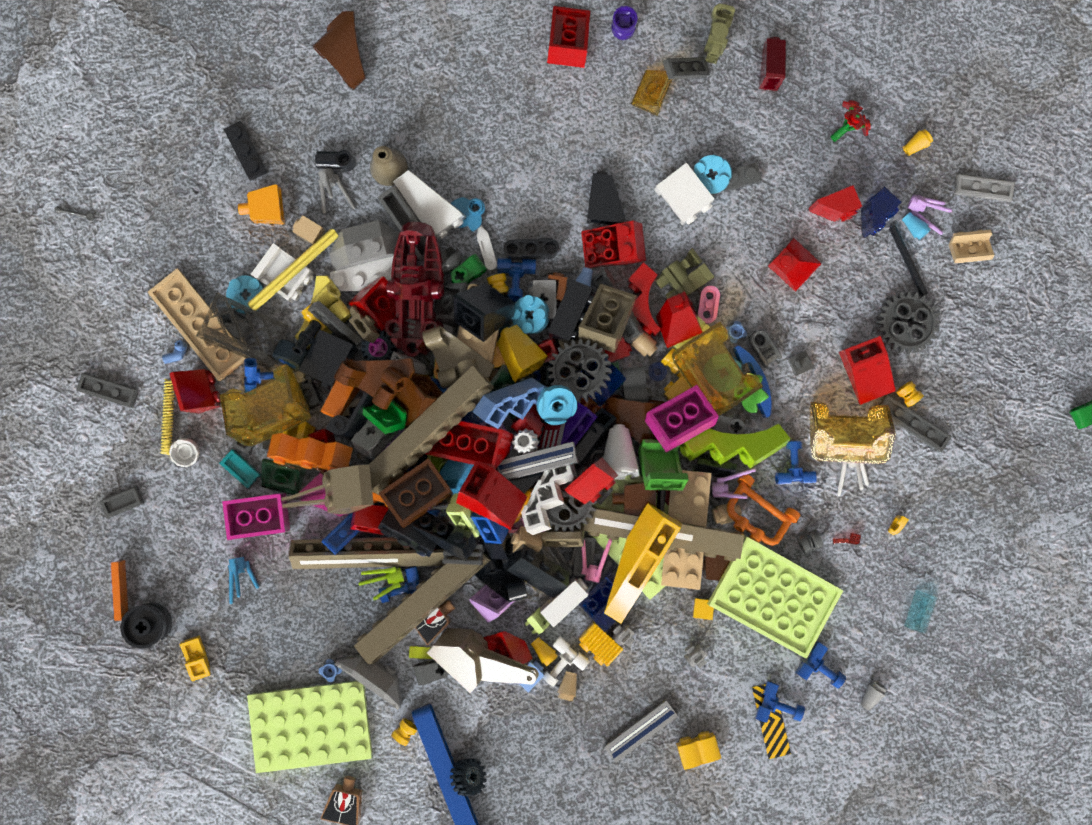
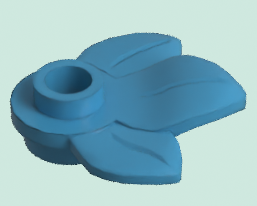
[451,197,485,232]

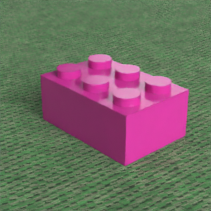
[645,385,719,453]
[222,493,290,540]

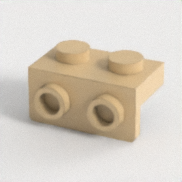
[949,230,994,263]

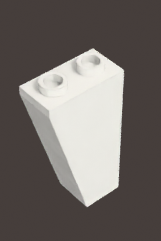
[393,170,467,240]

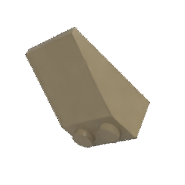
[578,284,637,353]

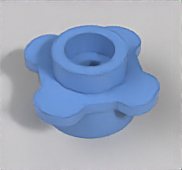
[724,321,747,343]
[319,659,342,682]

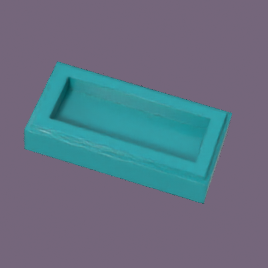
[219,449,262,489]

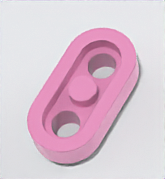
[697,286,720,324]

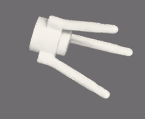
[837,451,869,496]

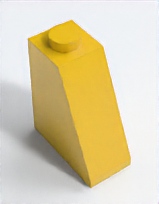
[497,324,547,382]

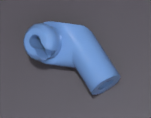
[162,340,187,364]

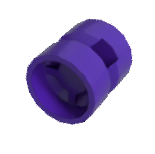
[611,6,638,40]

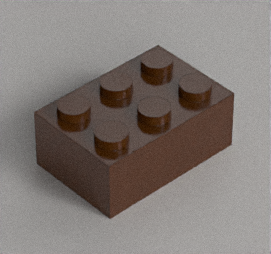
[379,458,453,528]

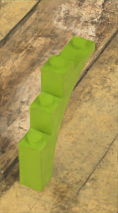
[680,424,791,469]

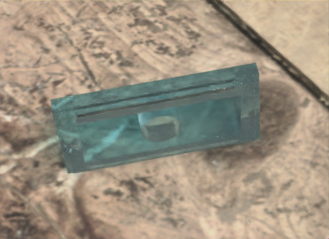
[904,590,937,634]

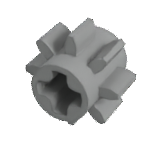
[612,623,635,647]
[683,644,708,668]

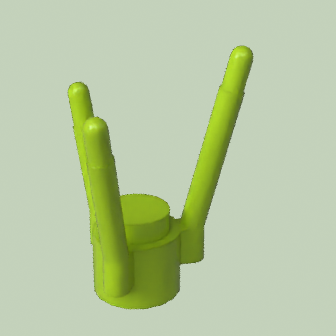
[358,567,404,600]

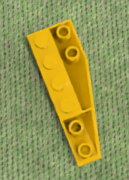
[604,503,682,623]

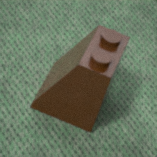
[393,373,443,430]

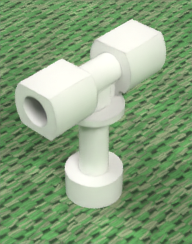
[542,636,590,687]

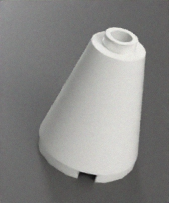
[603,424,640,480]

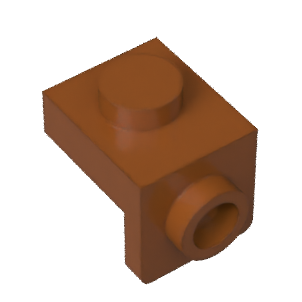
[548,272,568,302]

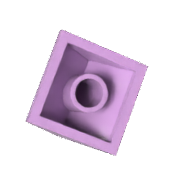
[470,585,515,623]

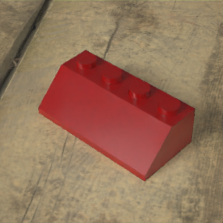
[425,421,513,469]

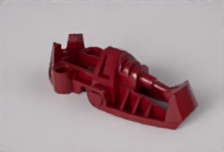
[385,222,444,357]

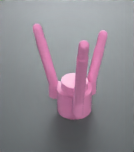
[581,539,612,583]

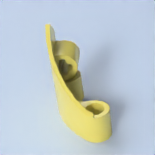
[295,275,351,350]

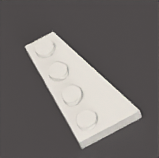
[330,256,393,292]

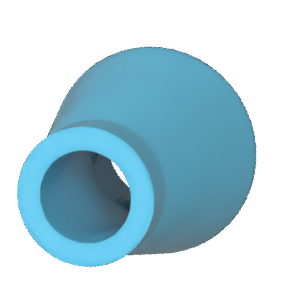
[902,212,931,240]

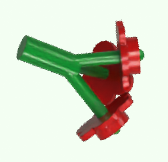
[830,100,871,142]

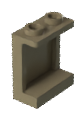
[542,496,584,547]

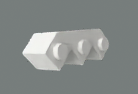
[521,464,578,535]

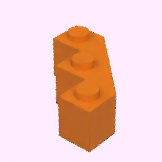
[267,433,353,471]

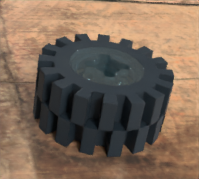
[450,758,487,796]

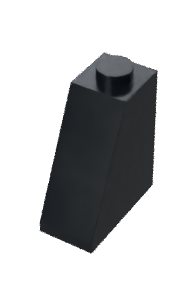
[587,171,626,225]

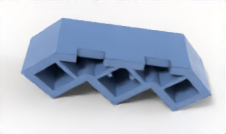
[473,378,546,429]

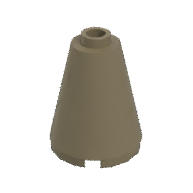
[370,146,408,186]

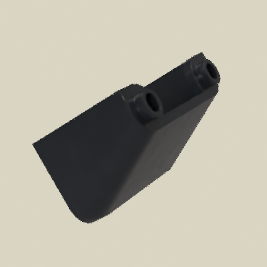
[326,360,374,441]

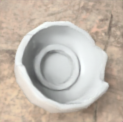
[169,438,200,467]

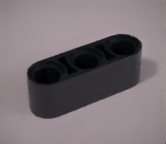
[503,238,559,260]

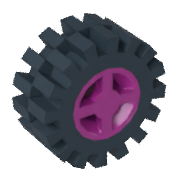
[361,331,397,361]

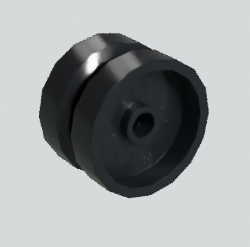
[120,602,172,649]

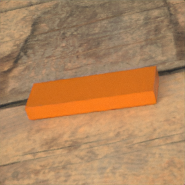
[111,560,128,621]

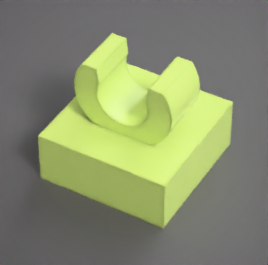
[525,607,550,634]

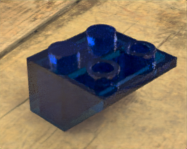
[861,186,902,238]
[579,577,616,632]

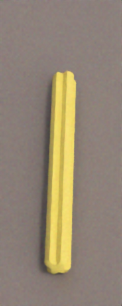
[248,229,338,311]

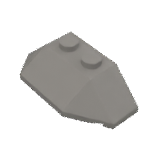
[330,220,400,271]
[334,655,403,710]

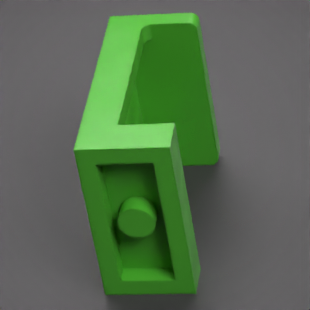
[638,439,689,491]

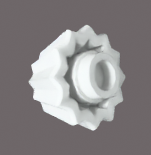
[512,428,539,455]

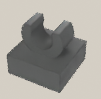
[787,351,814,376]

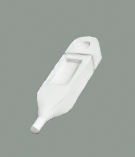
[477,225,497,271]

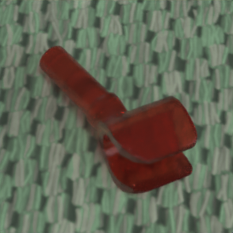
[833,533,861,545]

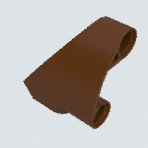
[312,11,366,90]
[334,358,415,410]
[605,395,665,444]

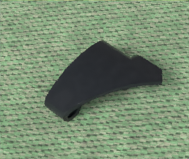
[475,551,528,602]

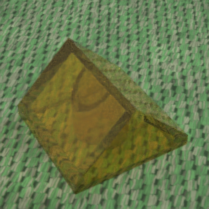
[631,70,673,116]

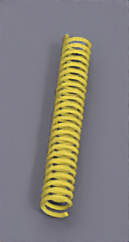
[160,379,175,455]

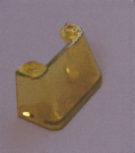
[672,322,763,416]
[220,364,311,446]
[809,402,896,464]

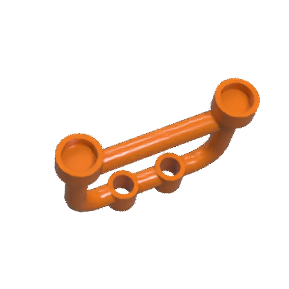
[727,474,800,546]

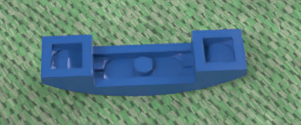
[733,346,771,418]

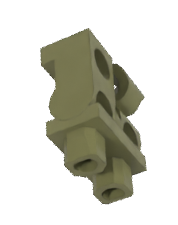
[703,3,735,64]
[655,248,714,299]

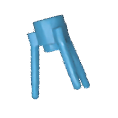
[228,557,259,604]

